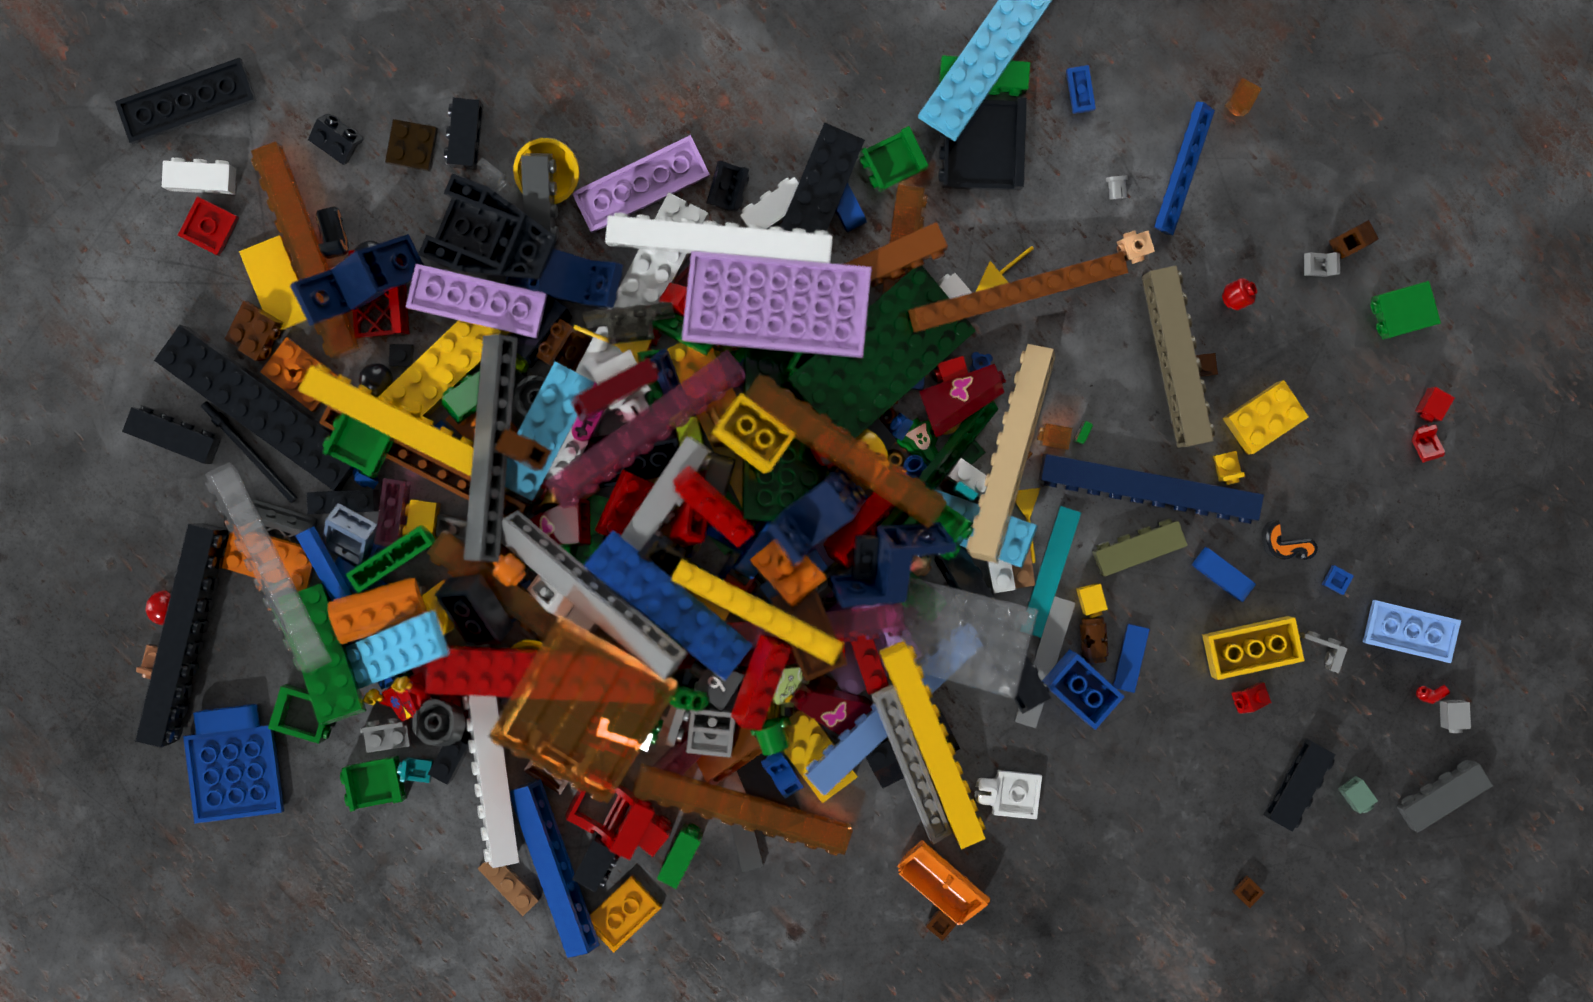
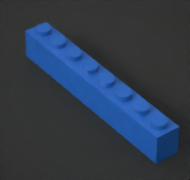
[509,779,600,958]

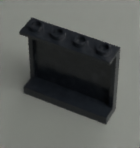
[939,98,1027,190]

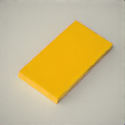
[239,235,307,331]

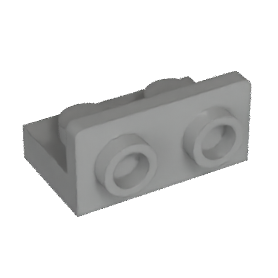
[360,717,412,753]

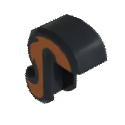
[315,206,349,259]
[1262,520,1318,560]

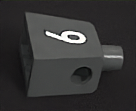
[689,660,746,711]

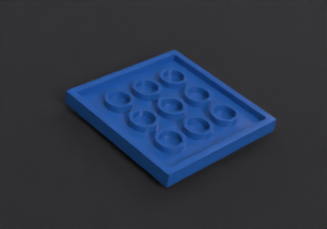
[183,725,284,824]

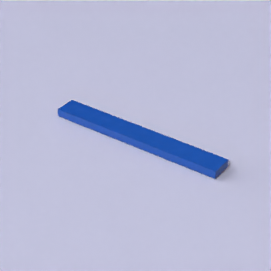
[295,526,399,690]

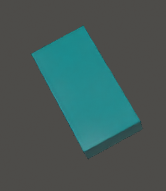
[950,481,978,501]

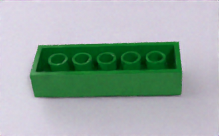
[278,583,367,726]

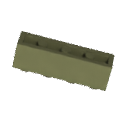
[1092,518,1188,577]

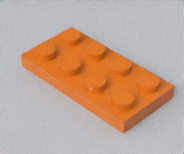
[222,525,314,591]

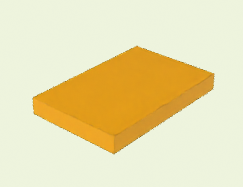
[590,874,662,953]

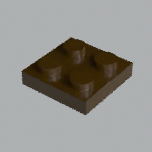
[385,119,438,172]

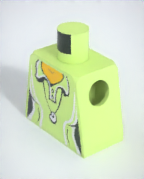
[772,664,809,716]

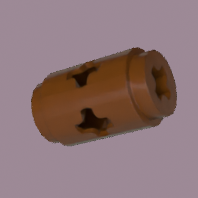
[1080,617,1109,663]

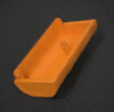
[328,577,427,644]
[897,840,991,925]

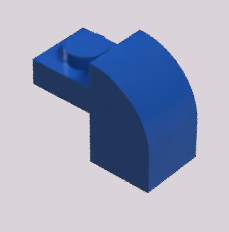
[761,751,804,799]

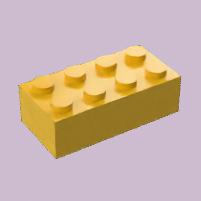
[1202,616,1304,680]
[783,708,858,804]

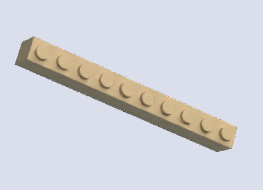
[967,344,1056,564]

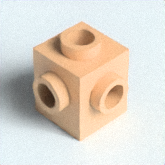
[1117,230,1155,264]

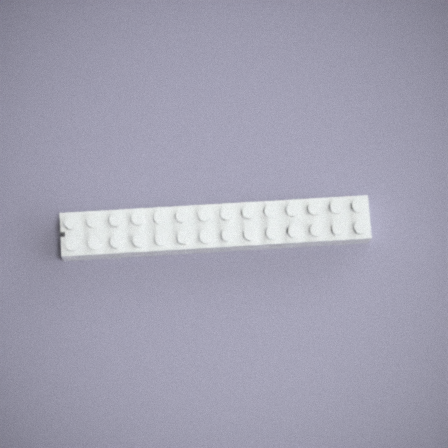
[546,192,709,489]

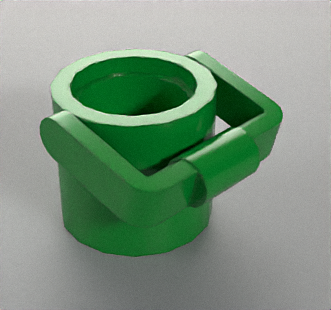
[751,717,791,755]

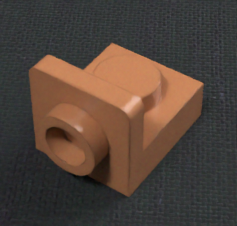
[136,644,158,679]

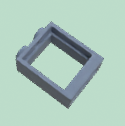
[323,503,377,566]

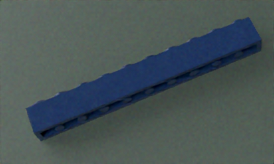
[1039,454,1264,524]

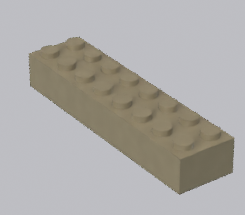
[1141,265,1215,448]

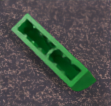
[345,525,438,593]

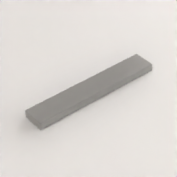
[1014,596,1075,728]

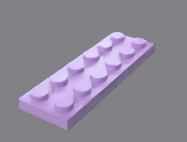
[572,135,710,233]
[406,264,548,338]

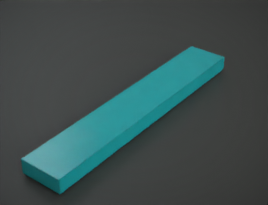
[1020,506,1082,638]

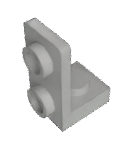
[1299,630,1348,673]

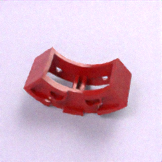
[565,768,655,860]

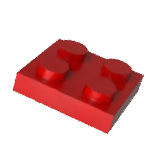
[177,196,239,256]

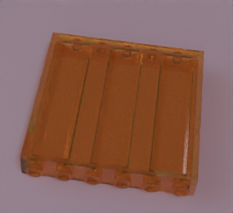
[488,616,678,803]

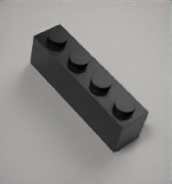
[122,405,221,464]
[1264,739,1336,832]

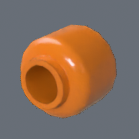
[493,554,527,587]

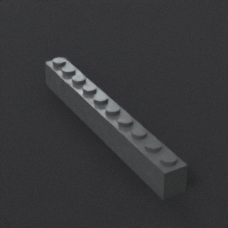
[464,334,518,562]

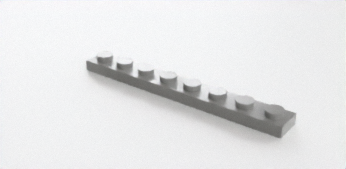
[872,684,952,844]

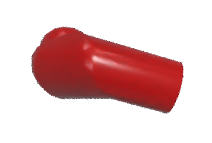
[1416,685,1450,704]

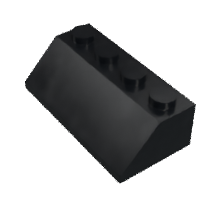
[866,710,960,789]

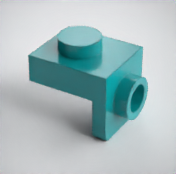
[398,757,434,783]

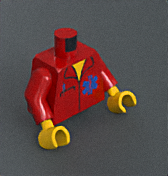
[363,673,432,721]

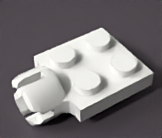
[590,350,651,422]
[975,770,1042,819]

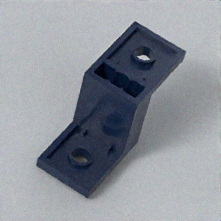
[290,234,424,326]
[505,249,623,308]
[767,464,866,565]
[828,522,956,608]

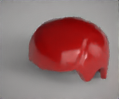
[145,590,171,625]

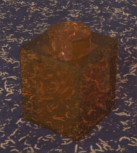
[1225,78,1262,116]
[1037,423,1072,450]

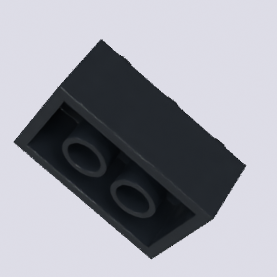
[434,573,514,646]

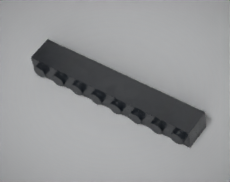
[934,545,1051,714]

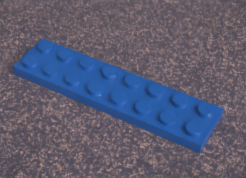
[584,531,753,681]

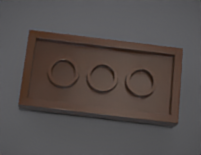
[771,588,848,682]

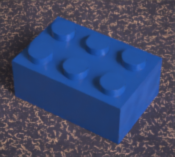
[1042,649,1125,730]

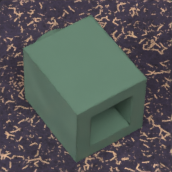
[1338,776,1378,814]

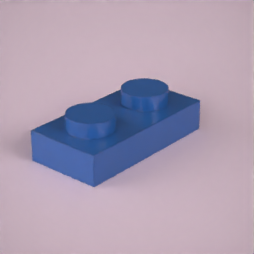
[1066,65,1096,114]

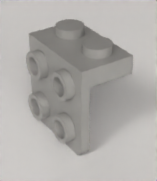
[642,688,691,747]

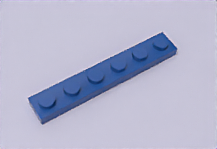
[1155,102,1215,236]

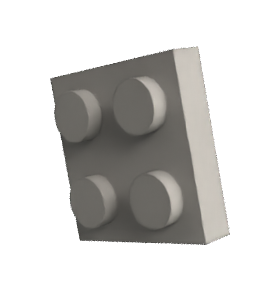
[686,680,739,758]

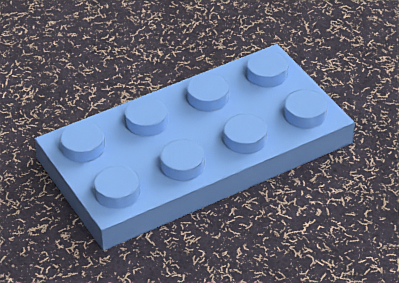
[1363,600,1461,663]

